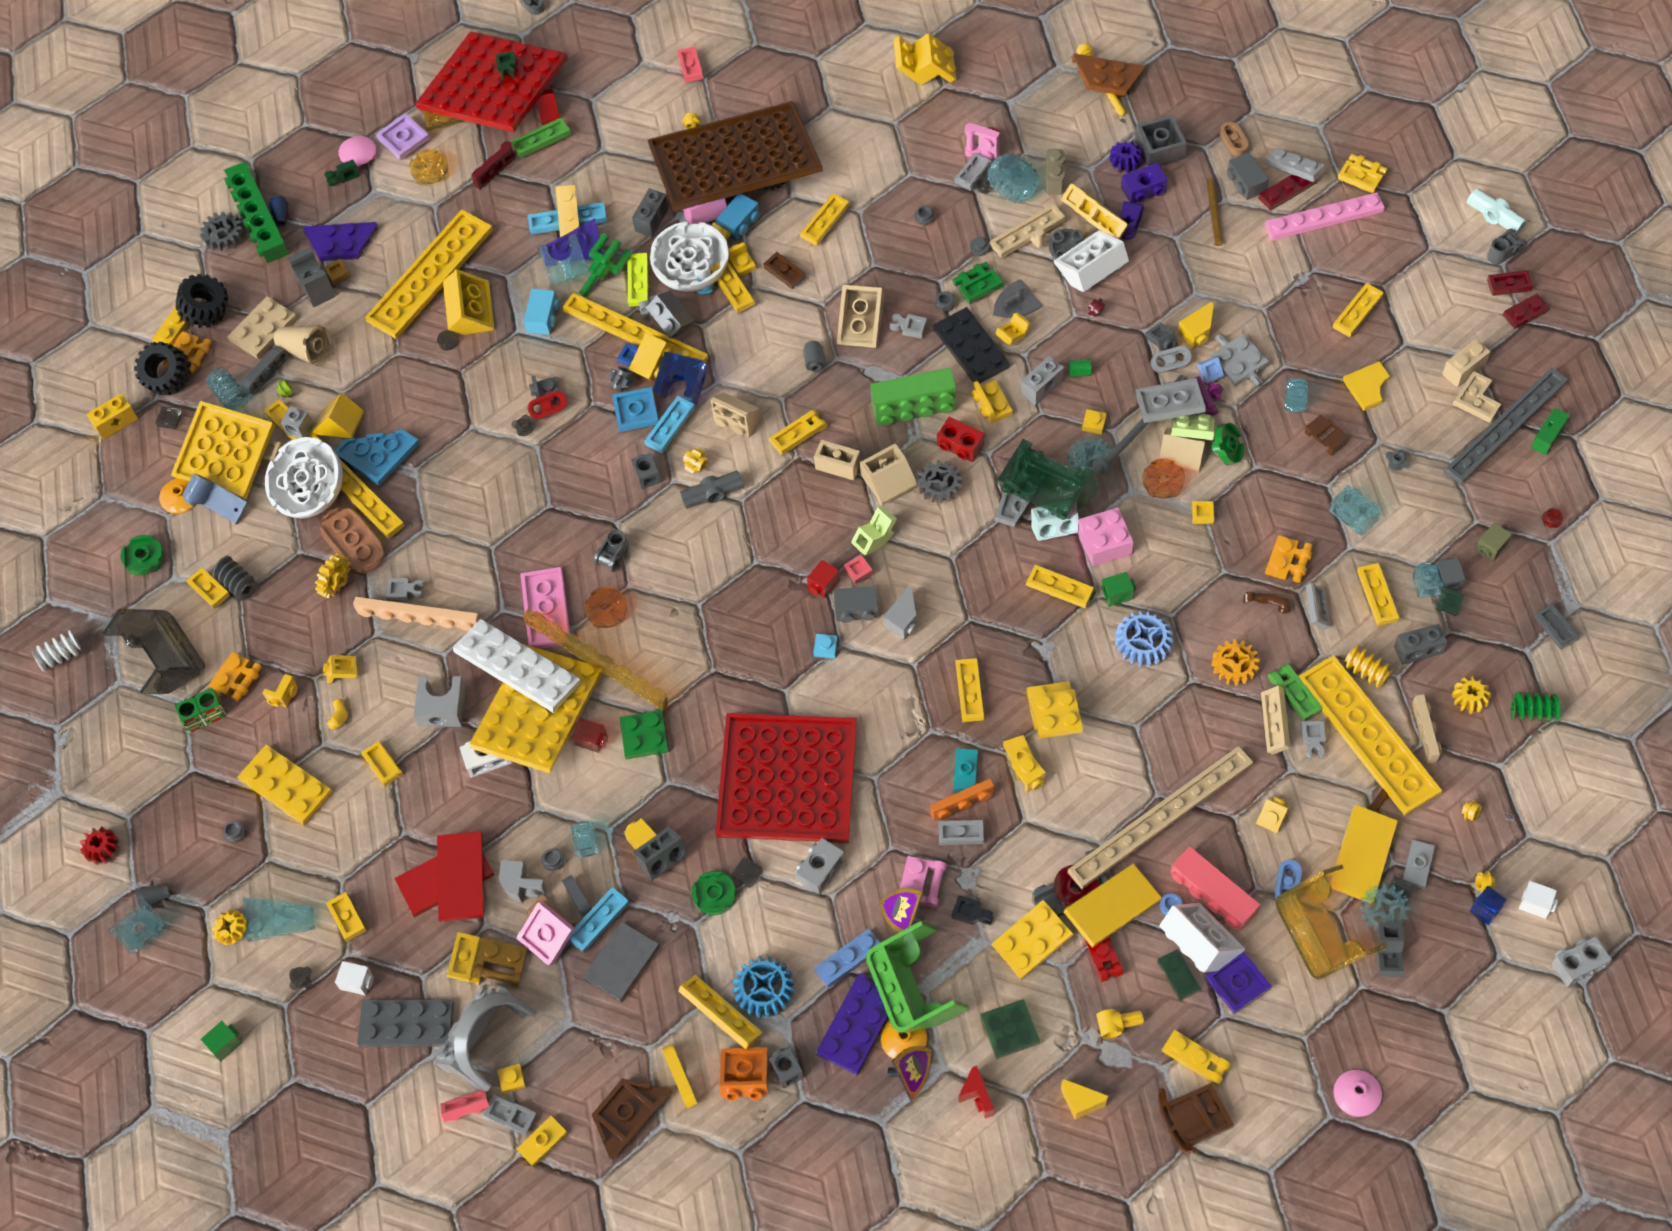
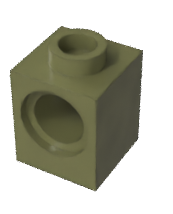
[1476,522,1512,561]

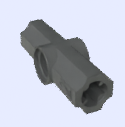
[680,470,744,509]

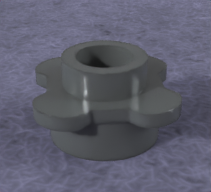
[1386,450,1410,471]

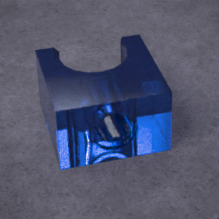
[653,351,708,405]

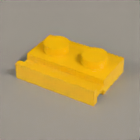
[446,932,484,984]

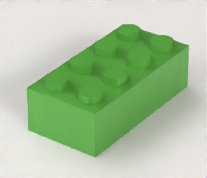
[870,368,956,426]

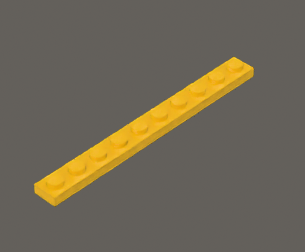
[264,399,405,539]

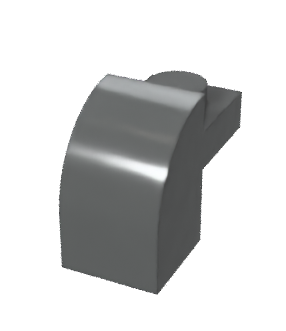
[1375,922,1404,977]

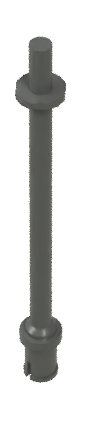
[1086,375,1188,483]

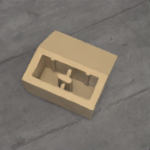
[711,393,761,437]
[860,444,917,505]

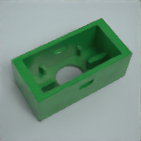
[1531,407,1570,455]

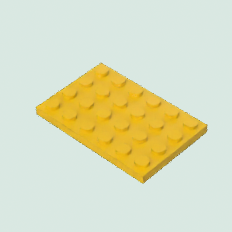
[469,644,603,774]

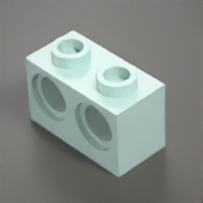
[1031,500,1078,541]

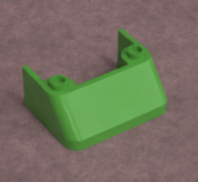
[866,921,970,1033]

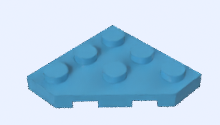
[334,430,420,486]

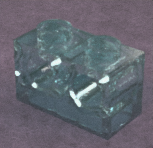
[1329,485,1381,537]

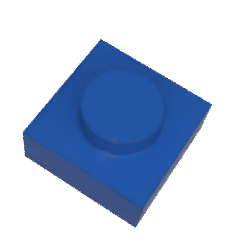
[617,343,639,367]

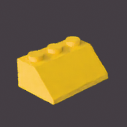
[443,269,495,335]

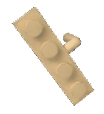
[990,204,1065,259]

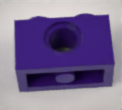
[1121,163,1168,203]

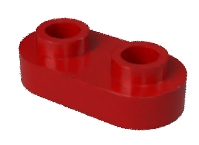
[527,391,567,419]

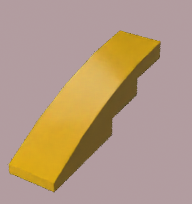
[1061,183,1128,239]

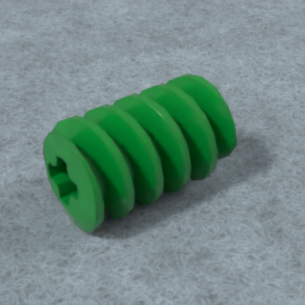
[1510,692,1561,722]

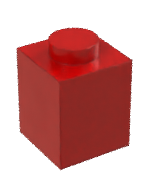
[807,560,840,598]

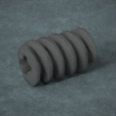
[213,556,258,600]

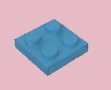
[612,387,659,432]

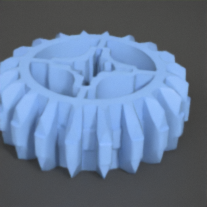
[1115,610,1174,667]

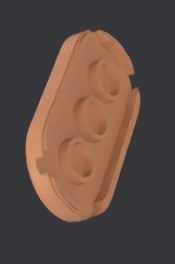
[320,507,385,574]

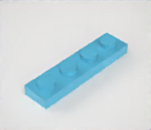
[528,202,607,235]

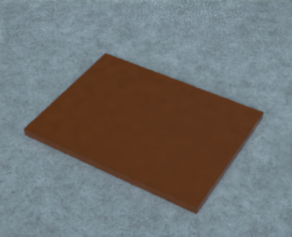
[647,101,823,212]

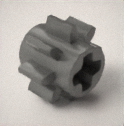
[608,366,634,391]

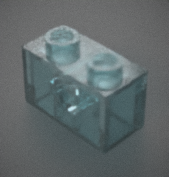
[109,900,166,954]

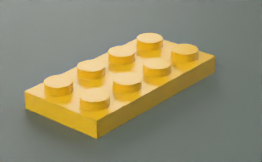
[238,744,333,825]

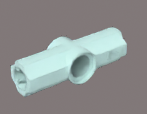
[1467,189,1527,234]

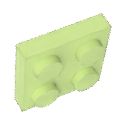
[1171,414,1215,440]

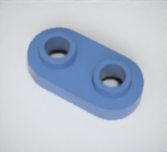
[1274,860,1302,905]

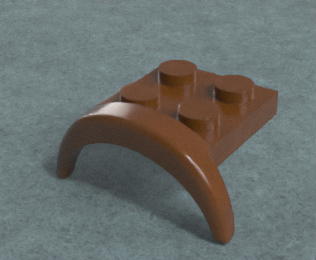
[1158,1083,1234,1154]

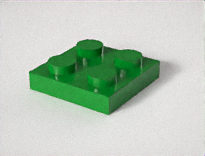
[619,710,669,760]

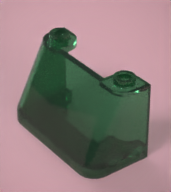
[997,439,1100,520]

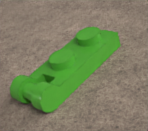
[1268,663,1323,721]

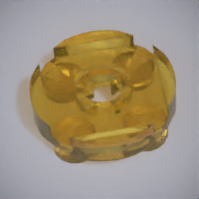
[409,149,448,185]

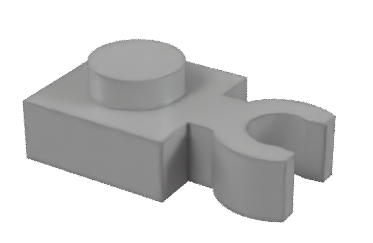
[890,314,927,339]
[386,578,424,601]
[1301,721,1326,759]

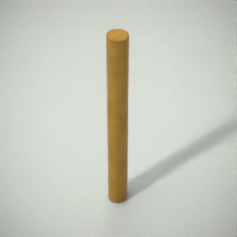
[1206,178,1223,246]

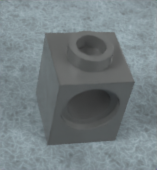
[631,453,661,489]
[1434,558,1466,594]
[769,1047,804,1089]

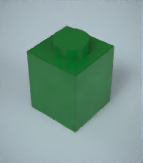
[1101,572,1136,607]
[200,1021,242,1062]

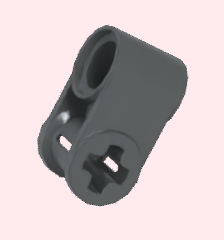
[1487,228,1527,264]
[594,529,629,572]

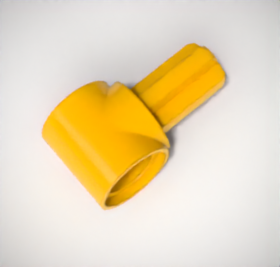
[1096,1009,1144,1039]

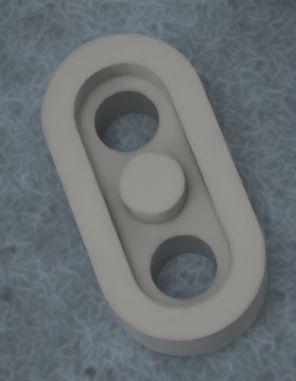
[1151,346,1191,373]

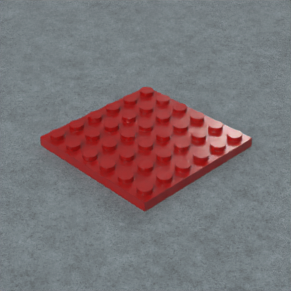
[415,31,568,133]
[715,713,857,843]

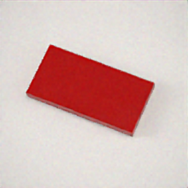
[437,831,485,922]
[395,853,494,917]

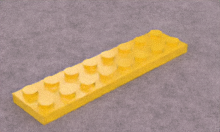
[365,209,493,339]
[1298,655,1442,816]

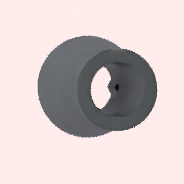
[135,884,170,908]

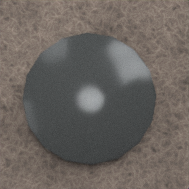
[1049,228,1085,260]

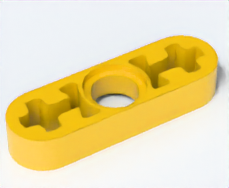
[661,1044,698,1109]

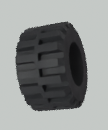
[175,274,228,328]
[134,341,191,395]

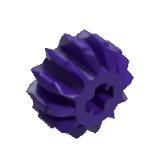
[1109,140,1143,173]

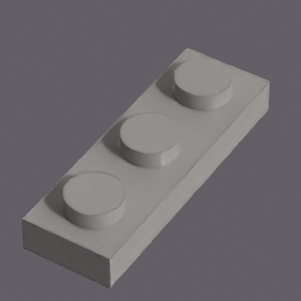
[1265,148,1325,182]

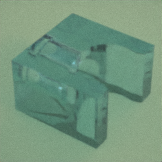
[537,234,589,286]

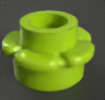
[276,380,294,398]

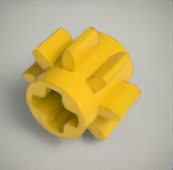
[683,447,708,474]

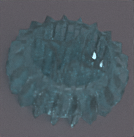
[987,153,1039,203]

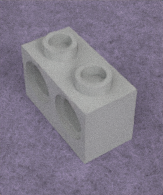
[1552,936,1612,988]

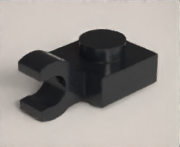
[951,895,994,925]

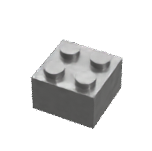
[1135,115,1187,166]

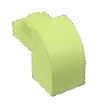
[851,506,897,556]

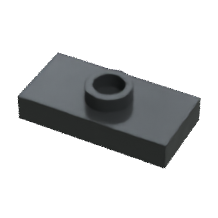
[1534,603,1580,650]

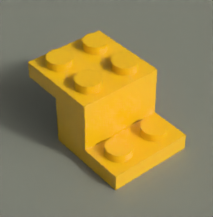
[893,33,956,86]
[1026,681,1083,739]

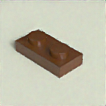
[763,252,806,289]

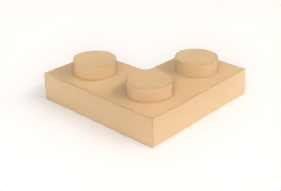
[1453,371,1501,423]

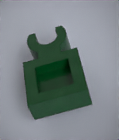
[495,51,517,80]
[324,159,360,187]

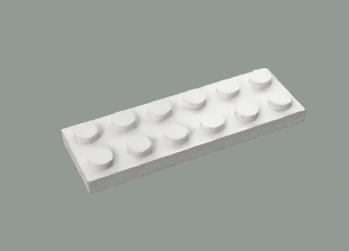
[453,619,581,713]

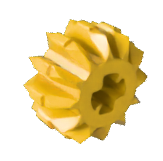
[1452,676,1491,714]

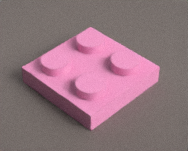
[516,901,575,966]

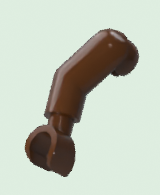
[1243,592,1291,613]

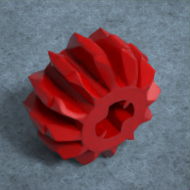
[80,826,119,865]

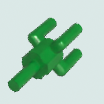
[579,233,632,297]

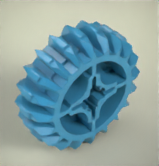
[733,956,795,1018]

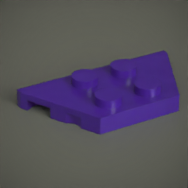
[303,222,378,261]

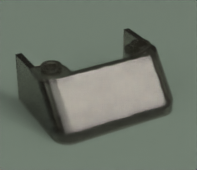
[103,609,205,694]

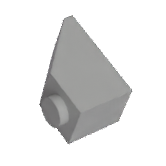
[883,586,917,640]

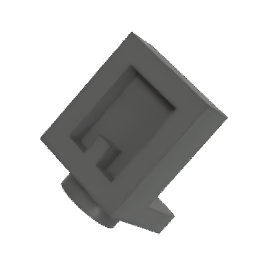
[1145,323,1179,352]
[529,376,560,399]
[1032,884,1065,917]

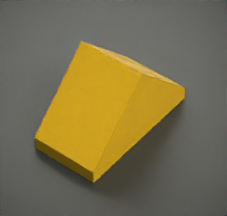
[1061,1079,1108,1120]

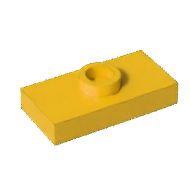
[1003,735,1032,782]
[517,1116,568,1167]

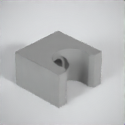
[414,676,466,727]

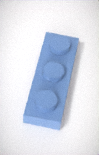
[814,928,880,988]

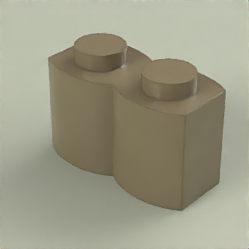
[1045,149,1065,195]

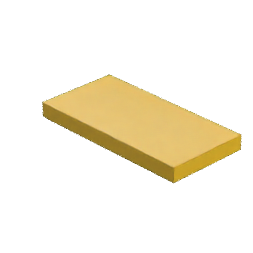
[1329,804,1398,904]
[1064,864,1162,948]

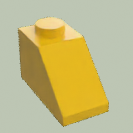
[1178,302,1214,349]

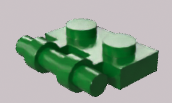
[952,262,1003,304]

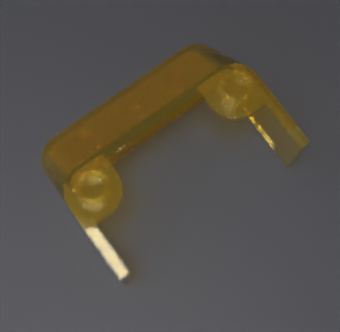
[1275,864,1386,979]

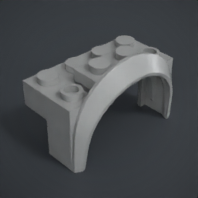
[433,984,537,1091]

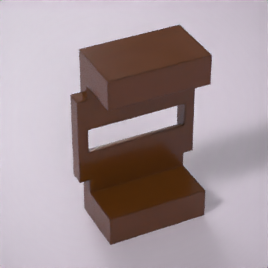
[1305,414,1348,456]

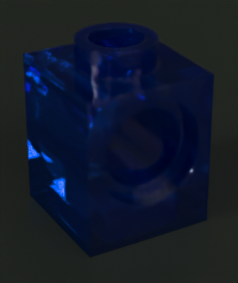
[1469,886,1507,926]

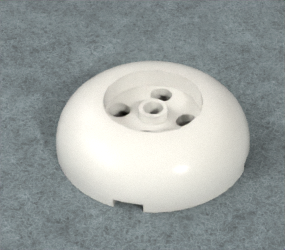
[650,222,729,292]
[265,437,343,518]

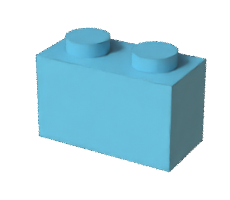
[524,289,560,335]

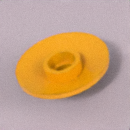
[159,478,195,514]
[881,1020,927,1059]

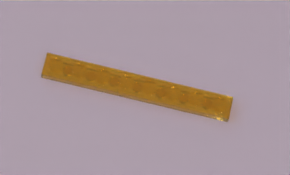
[523,609,668,711]

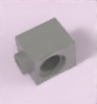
[281,406,314,439]

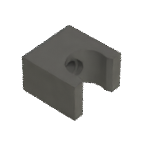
[288,247,335,308]

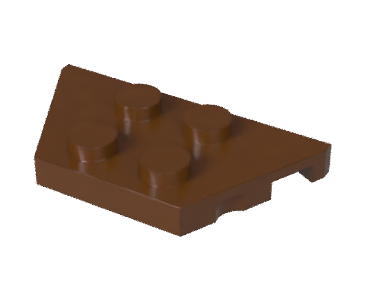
[591,1078,673,1163]

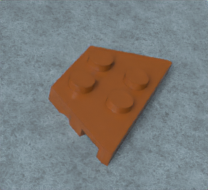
[1072,53,1145,96]

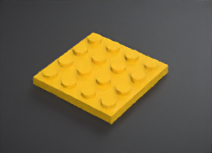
[171,401,275,500]

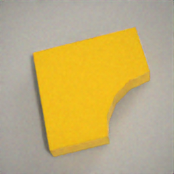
[1343,361,1390,411]

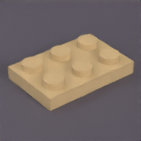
[227,296,298,359]

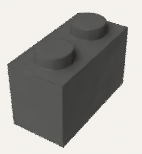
[1226,152,1269,200]
[646,290,694,338]
[833,585,879,623]

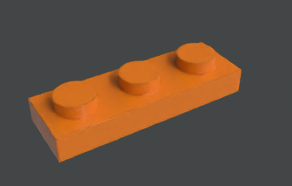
[930,779,994,821]

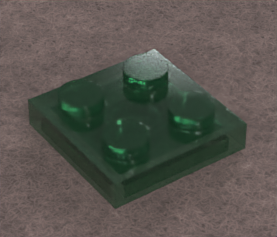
[980,999,1040,1059]

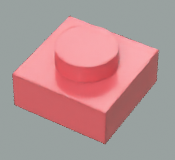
[843,555,873,584]

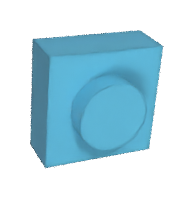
[813,634,838,658]

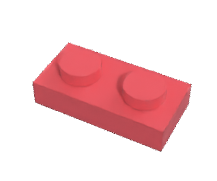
[677,46,704,83]
[440,1090,489,1122]

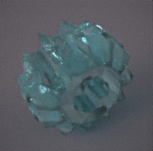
[1284,378,1308,413]

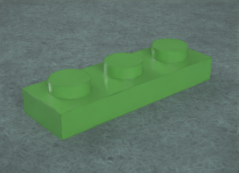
[511,117,571,159]

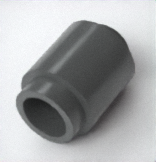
[803,341,826,372]

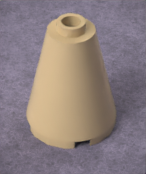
[273,325,331,365]

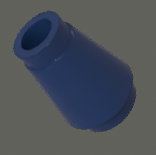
[269,196,289,226]

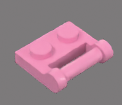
[965,123,1000,162]
[900,856,947,908]

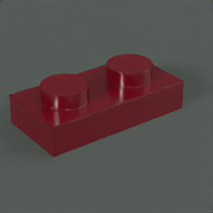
[1487,270,1533,296]
[1503,293,1550,329]

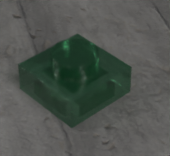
[1435,587,1464,616]

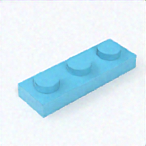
[644,396,695,454]
[568,887,630,953]

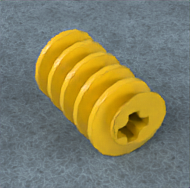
[1344,644,1394,689]

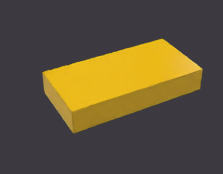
[361,741,403,787]

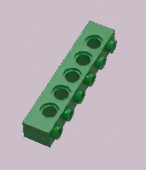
[224,161,289,263]

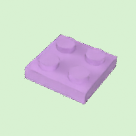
[376,113,430,160]

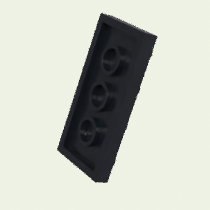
[933,307,1010,384]

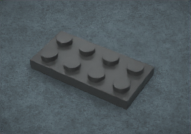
[357,999,454,1047]

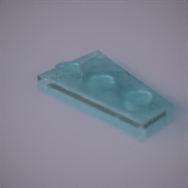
[243,898,315,942]

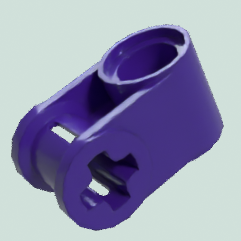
[1120,201,1144,239]

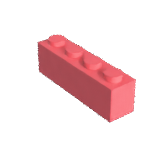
[1170,846,1260,931]

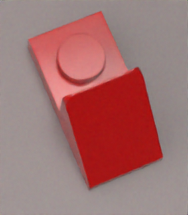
[536,88,560,125]
[959,1065,994,1118]

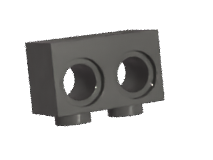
[632,188,669,237]
[1394,624,1447,665]
[633,827,688,880]

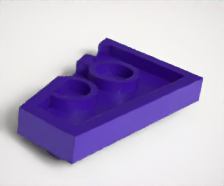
[542,218,603,267]

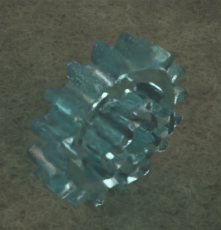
[1068,436,1112,477]
[1359,884,1410,932]

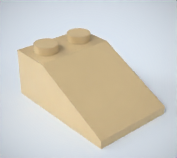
[837,285,885,348]

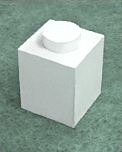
[1519,881,1558,919]
[335,961,374,995]

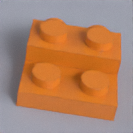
[719,1047,768,1101]

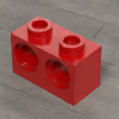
[937,417,985,462]

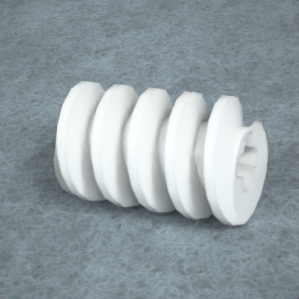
[32,630,82,672]

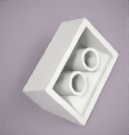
[1054,230,1129,292]
[1160,903,1245,973]

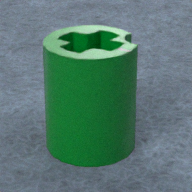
[1068,359,1091,377]

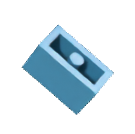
[716,194,760,241]

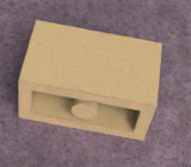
[1442,339,1491,388]
[814,440,861,480]

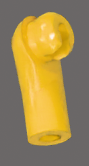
[328,699,348,730]

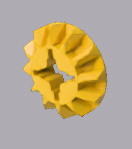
[212,909,247,945]

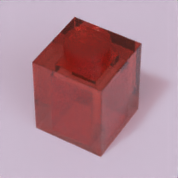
[572,718,608,753]

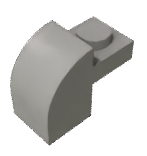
[499,860,546,903]

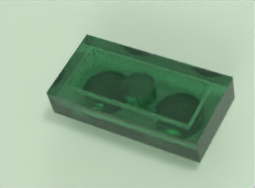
[1157,949,1201,1001]

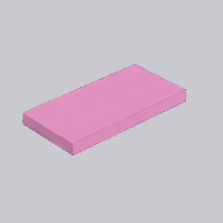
[520,567,572,649]

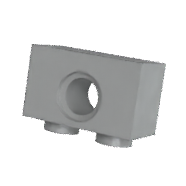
[1021,356,1064,406]
[795,838,845,895]

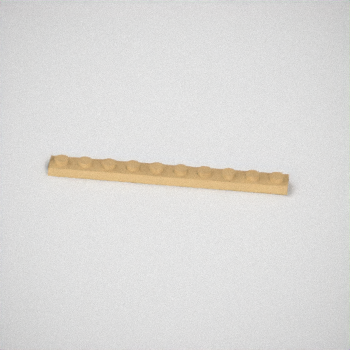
[1068,746,1253,889]

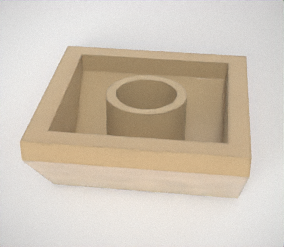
[1158,428,1206,472]

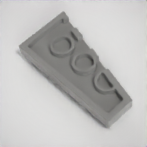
[994,448,1057,527]

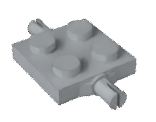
[1211,333,1268,388]

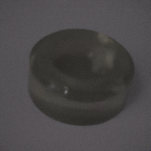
[437,330,458,351]

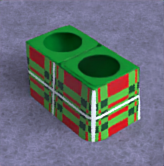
[174,688,227,732]

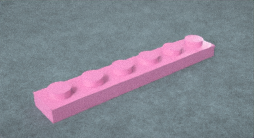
[1265,193,1385,241]

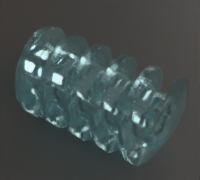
[207,367,248,411]

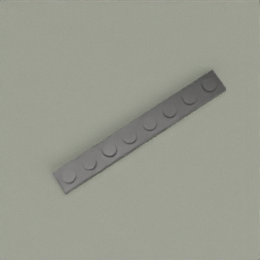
[1444,367,1568,485]

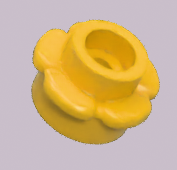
[682,113,700,129]
[1462,800,1482,821]
[1475,871,1495,894]

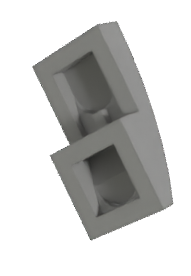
[483,1095,536,1135]

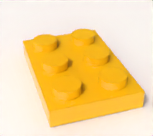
[991,900,1074,980]

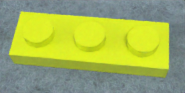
[628,253,648,307]

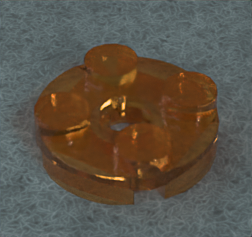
[1143,458,1185,499]
[584,586,627,628]

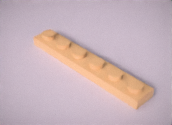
[353,597,480,631]

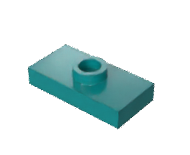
[953,748,978,792]

